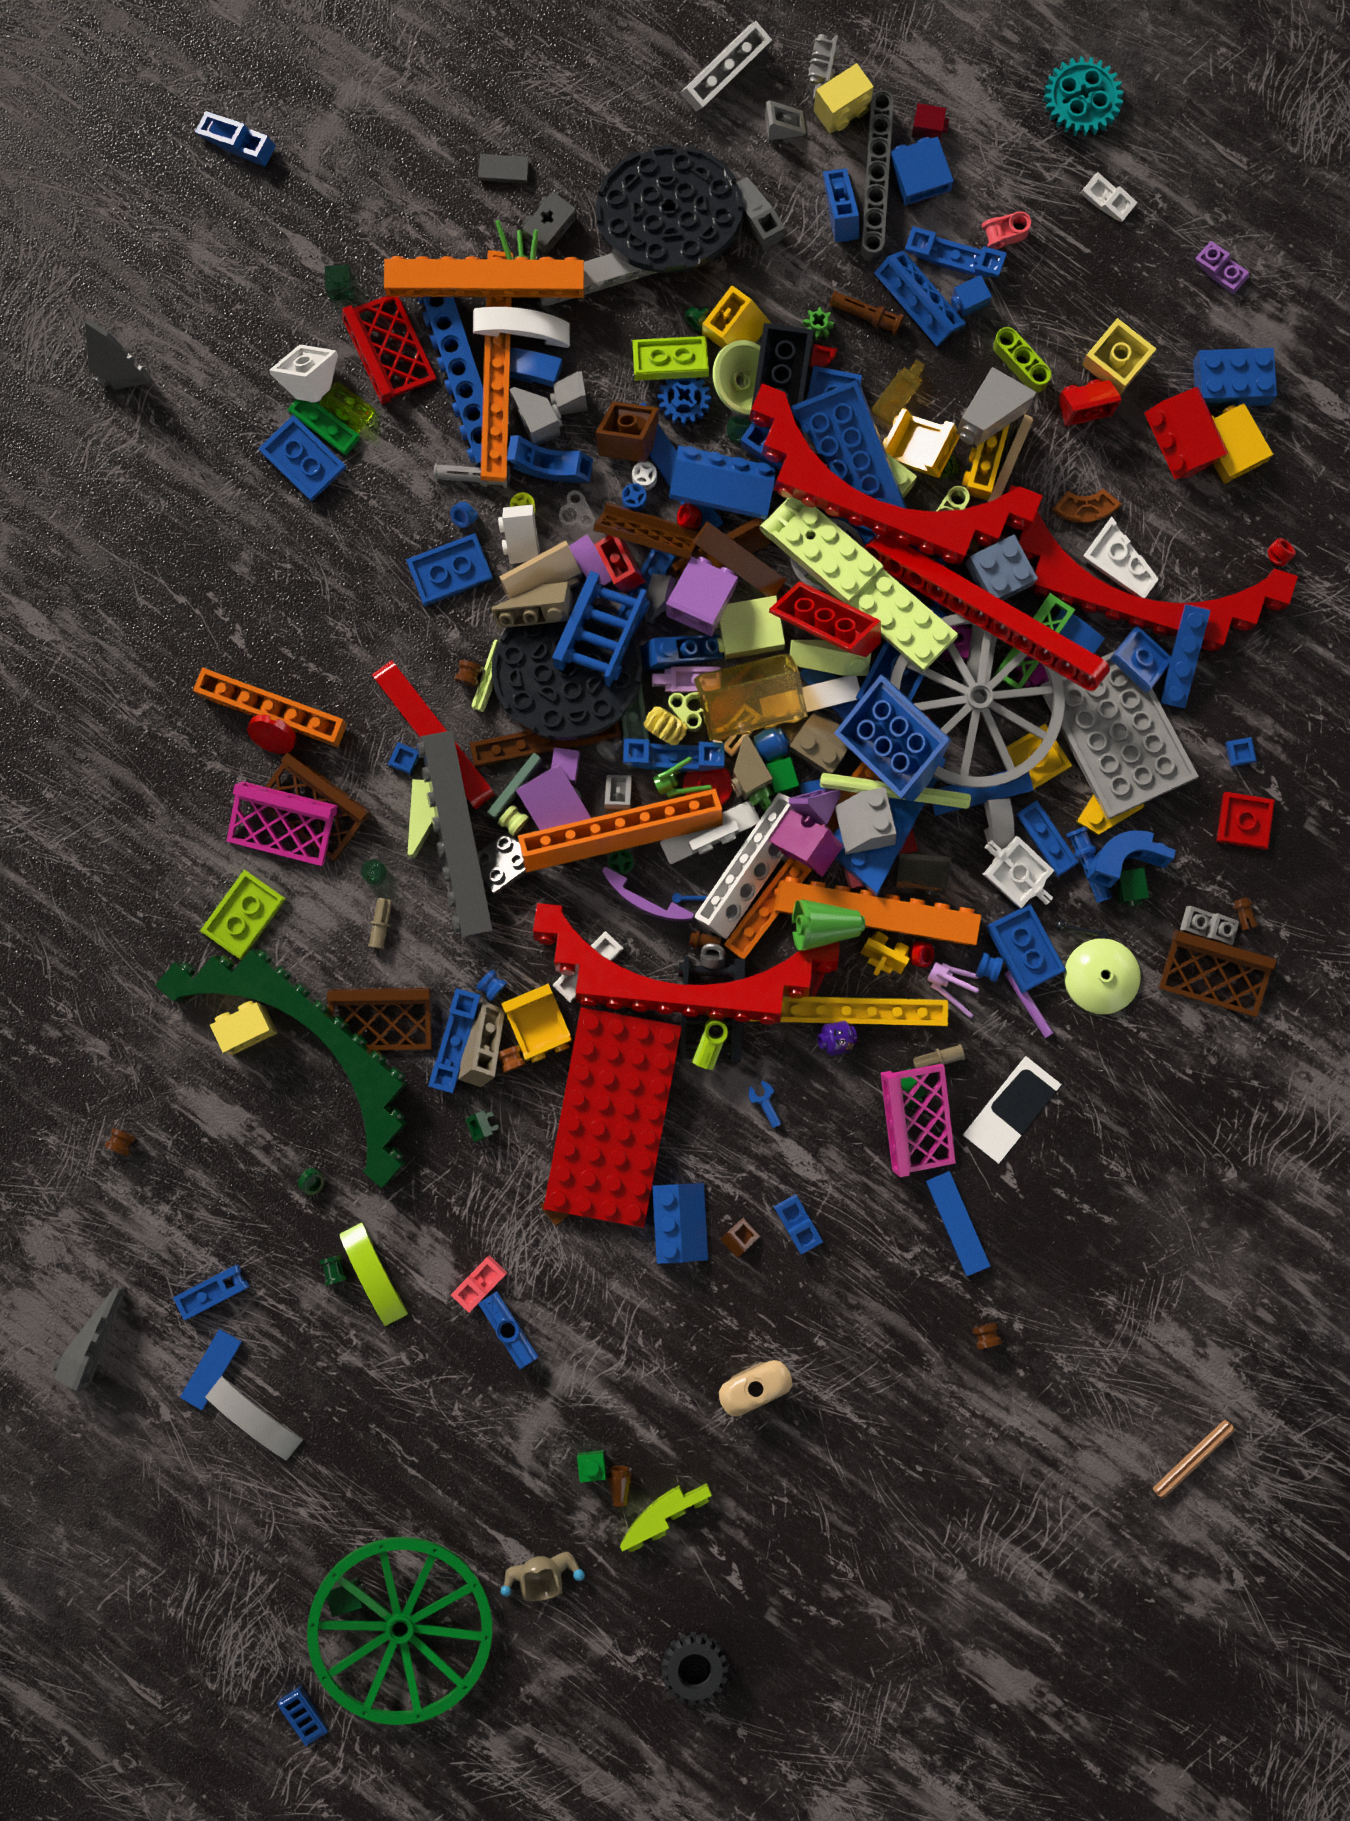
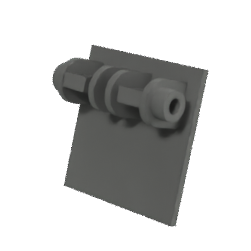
[477,830,526,894]

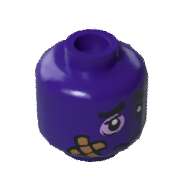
[817,1021,857,1056]

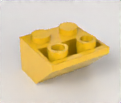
[702,286,771,349]

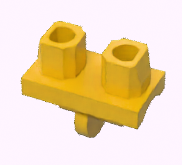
[860,931,910,976]

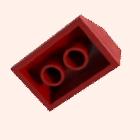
[1144,387,1229,480]

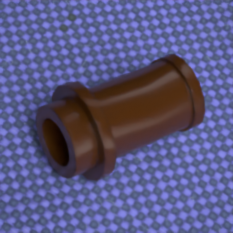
[1233,897,1258,930]
[689,929,722,952]

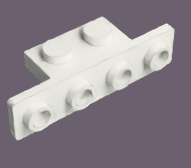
[660,801,760,864]

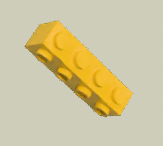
[962,424,1010,501]

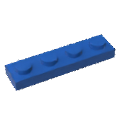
[1160,604,1211,708]

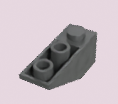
[737,177,785,250]

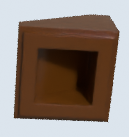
[721,1218,760,1257]

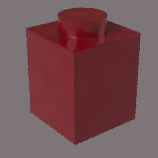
[911,103,949,141]

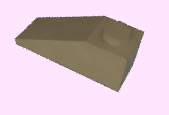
[458,1001,505,1087]

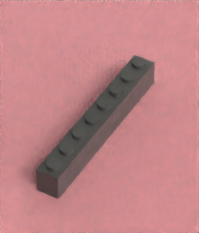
[417,730,492,936]

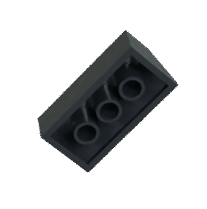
[751,323,813,429]

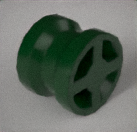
[608,849,634,876]

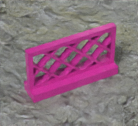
[227,781,338,866]
[881,1064,955,1177]

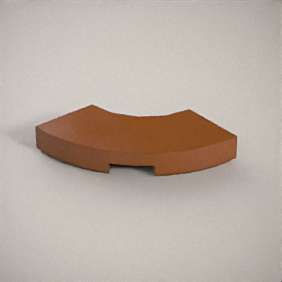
[1051,489,1122,523]

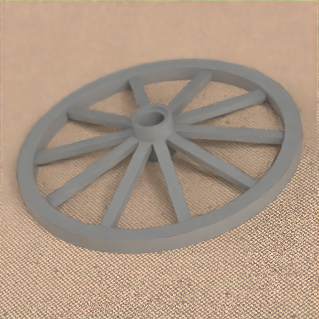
[890,614,1065,788]

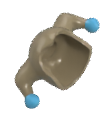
[501,1552,585,1601]

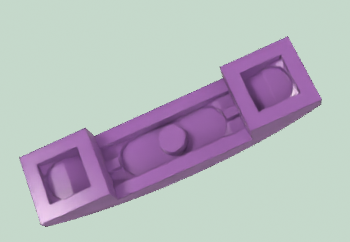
[602,867,694,922]

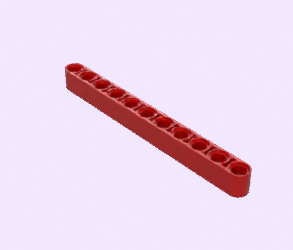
[864,534,1110,691]

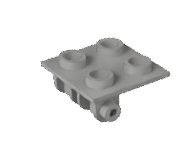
[808,34,839,100]

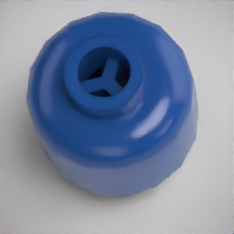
[754,726,791,763]

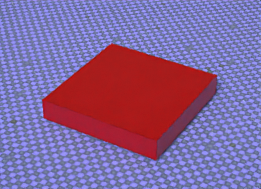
[1216,792,1275,850]

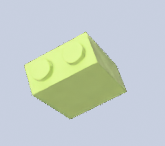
[716,596,785,660]

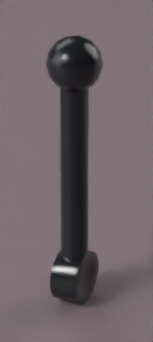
[1056,921,1108,939]

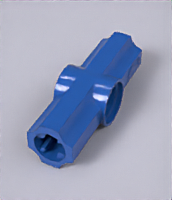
[478,1291,539,1369]

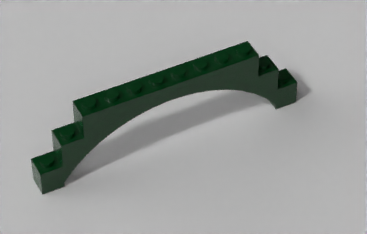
[155,949,408,1188]

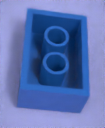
[1193,348,1277,407]

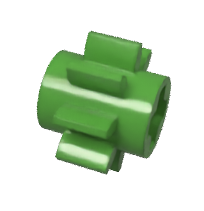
[803,307,834,341]

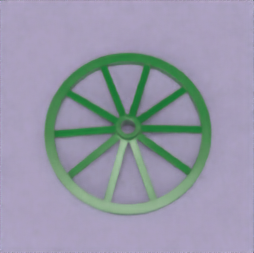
[307,1537,492,1725]

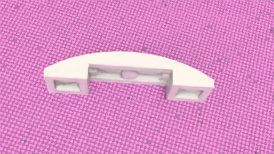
[473,307,570,348]

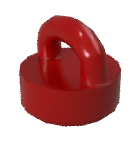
[677,502,702,529]
[1267,538,1296,566]
[909,941,934,968]

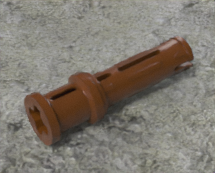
[829,291,904,336]

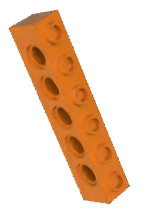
[193,667,347,748]

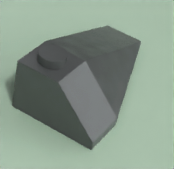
[85,319,152,390]
[53,1287,125,1391]

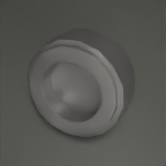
[700,943,725,969]

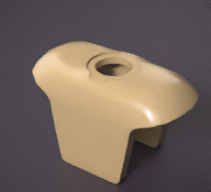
[719,1360,792,1417]

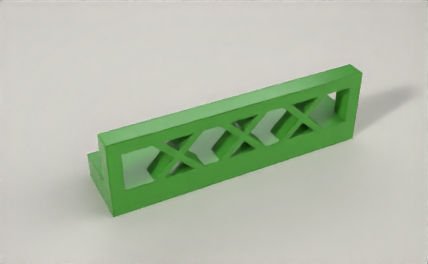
[991,593,1075,689]

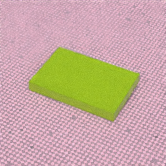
[632,336,709,381]
[200,869,286,960]

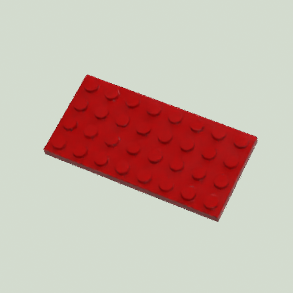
[543,1007,682,1228]

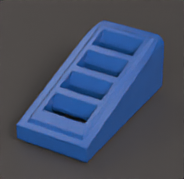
[277,1685,329,1746]

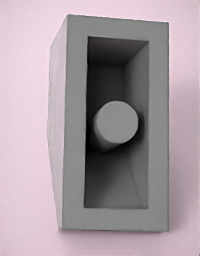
[550,371,588,415]

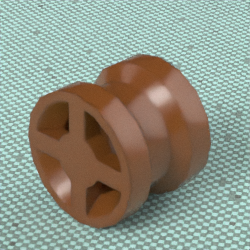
[497,1045,526,1073]

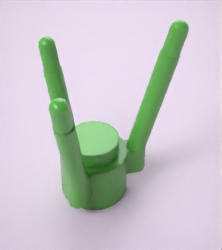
[495,220,538,260]
[653,757,712,798]

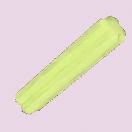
[472,640,500,712]

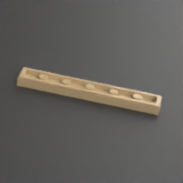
[966,414,1034,556]

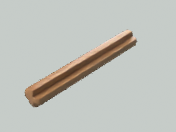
[1153,1420,1235,1499]

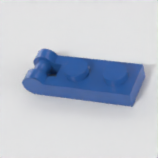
[173,1264,250,1321]

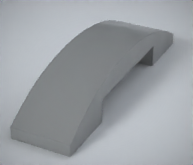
[205,1376,303,1461]

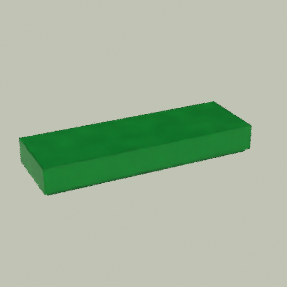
[287,399,361,457]

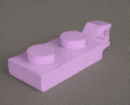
[652,667,721,693]

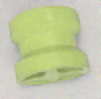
[498,804,529,836]

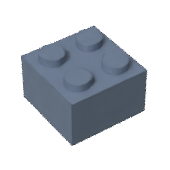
[965,534,1038,600]

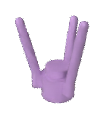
[927,962,979,1018]

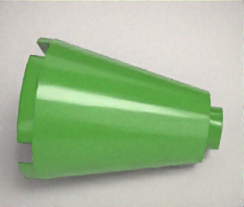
[792,899,865,951]

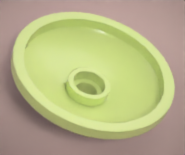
[713,340,761,416]
[1064,939,1140,1014]

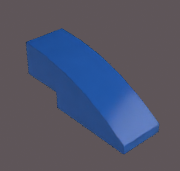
[195,111,276,167]
[509,347,563,388]

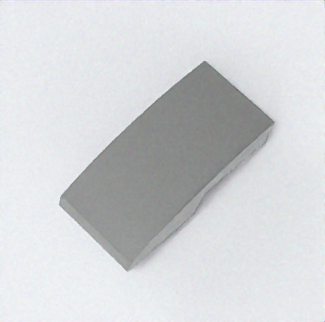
[984,798,1014,854]
[1180,906,1239,945]

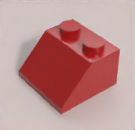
[1058,379,1122,427]

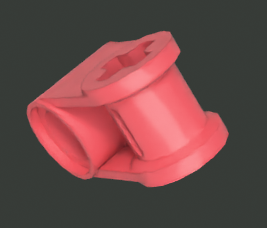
[981,211,1031,249]

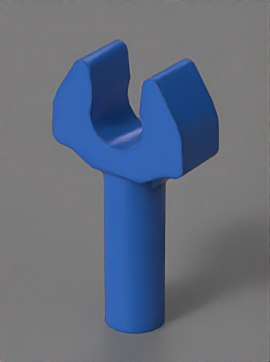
[749,1081,781,1128]

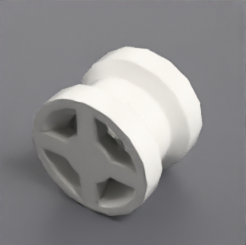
[632,462,657,491]

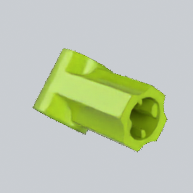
[692,1018,728,1070]

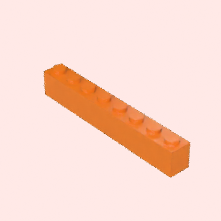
[384,256,584,298]
[518,789,723,872]
[774,877,981,946]

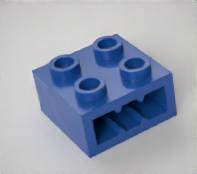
[890,136,954,206]

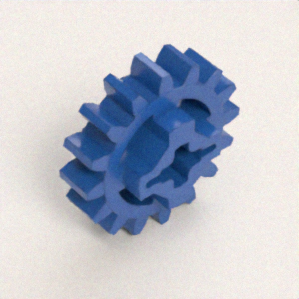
[658,378,711,426]

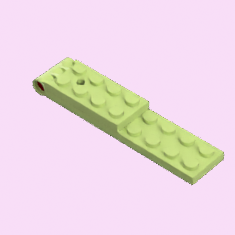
[759,497,958,672]

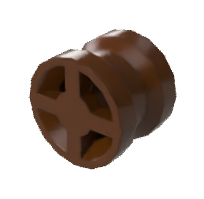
[454,660,483,687]
[104,1127,136,1156]
[972,1322,1002,1349]

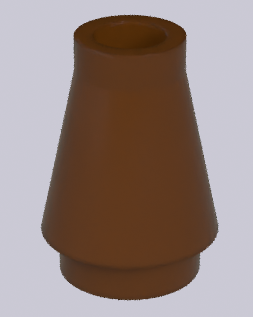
[606,1466,632,1507]

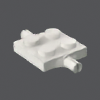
[983,837,1054,908]

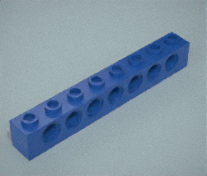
[417,297,483,468]

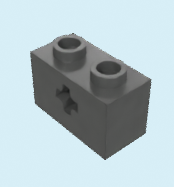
[522,191,577,255]

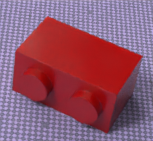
[594,535,646,594]

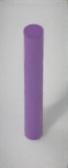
[1004,971,1053,1038]

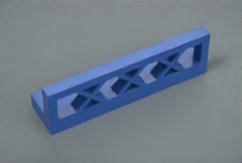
[874,250,966,346]

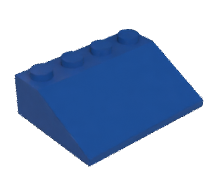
[834,674,951,801]

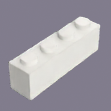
[680,21,772,111]

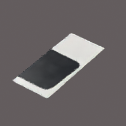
[963,1056,1062,1164]

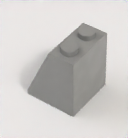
[956,367,1036,446]

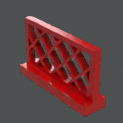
[342,296,436,405]

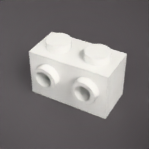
[498,505,540,564]

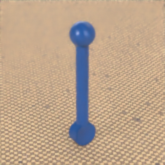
[672,893,708,903]

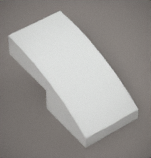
[1080,172,1137,222]

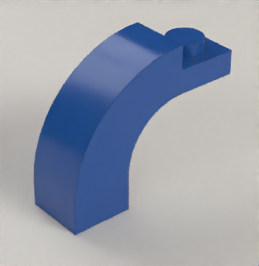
[507,435,593,483]
[1087,831,1176,888]

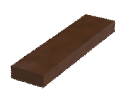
[693,522,787,597]

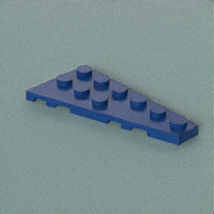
[833,758,946,897]

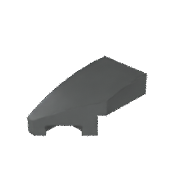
[645,574,676,625]

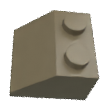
[789,710,850,774]
[731,734,773,801]

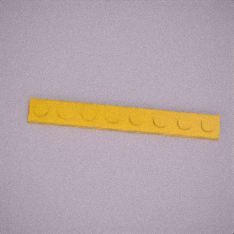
[749,996,948,1026]

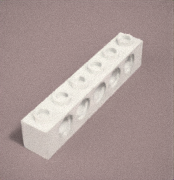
[694,793,804,939]

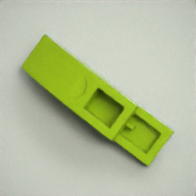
[620,1483,712,1552]

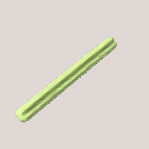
[820,773,971,809]

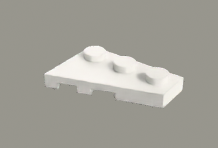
[1082,517,1158,598]

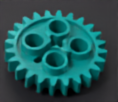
[1043,56,1124,137]

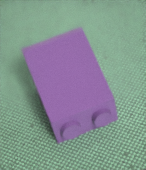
[666,557,738,637]

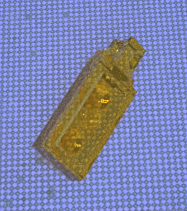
[871,360,925,426]

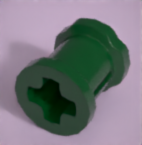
[319,1255,348,1286]

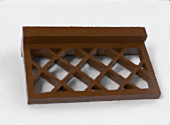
[593,502,700,559]
[258,753,372,861]
[1158,929,1277,1017]
[327,987,432,1051]

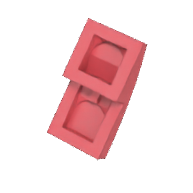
[451,1255,507,1313]

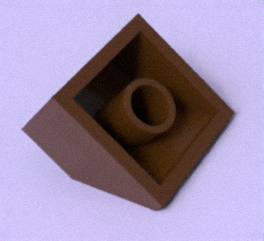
[596,401,659,463]

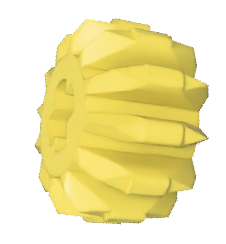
[644,707,688,745]

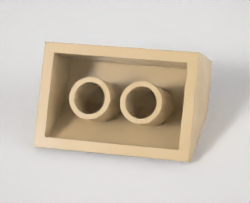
[499,540,582,599]

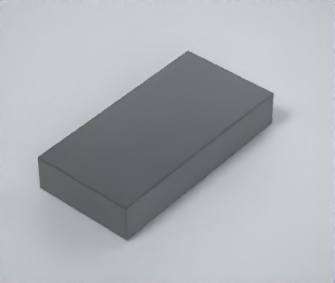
[478,154,529,184]

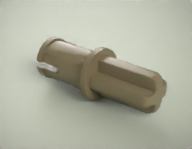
[368,898,392,949]
[913,1044,965,1069]

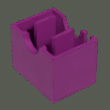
[770,810,844,877]

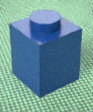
[951,275,992,317]

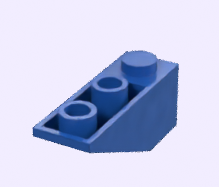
[640,634,723,671]

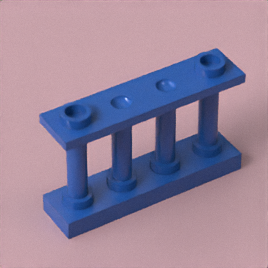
[552,571,650,687]

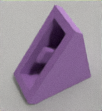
[788,790,841,824]

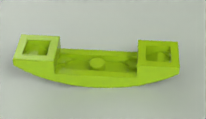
[339,1222,408,1326]

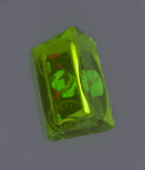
[320,381,376,433]

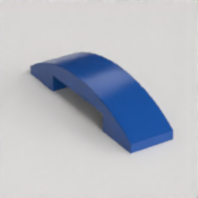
[905,226,1007,277]
[623,738,724,772]
[428,988,481,1093]

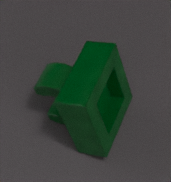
[465,1110,499,1143]

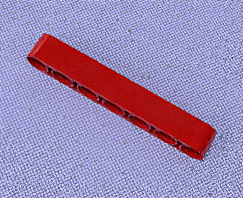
[372,660,496,810]

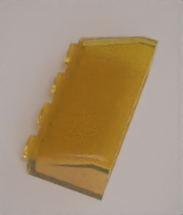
[694,654,808,741]

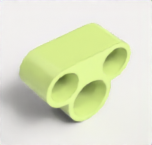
[668,692,706,732]

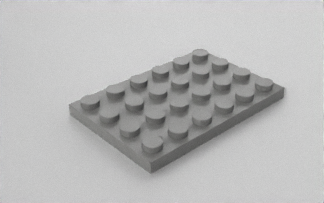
[1040,651,1199,820]

